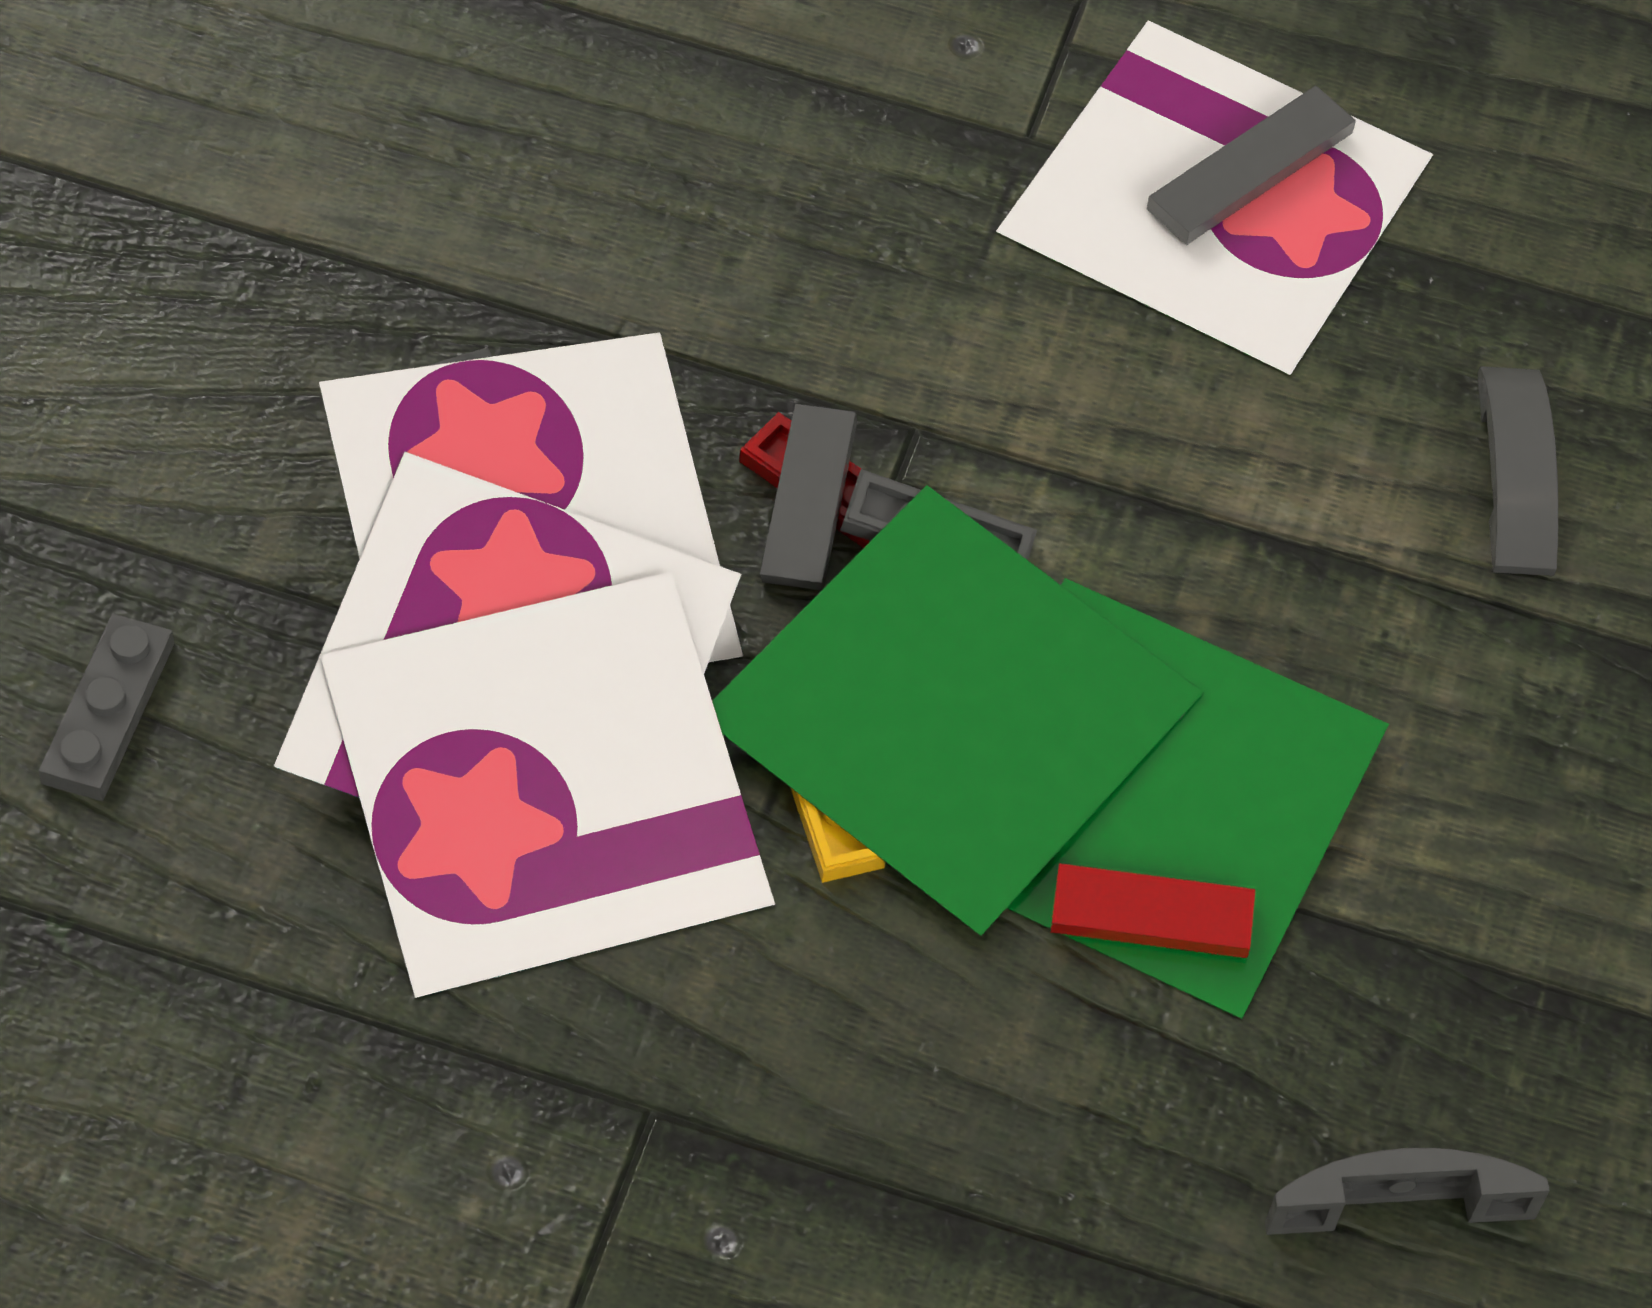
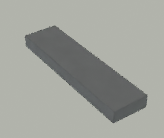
[1146,85,1356,245]

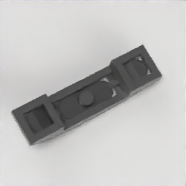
[1478,366,1558,576]
[1265,1148,1550,1235]

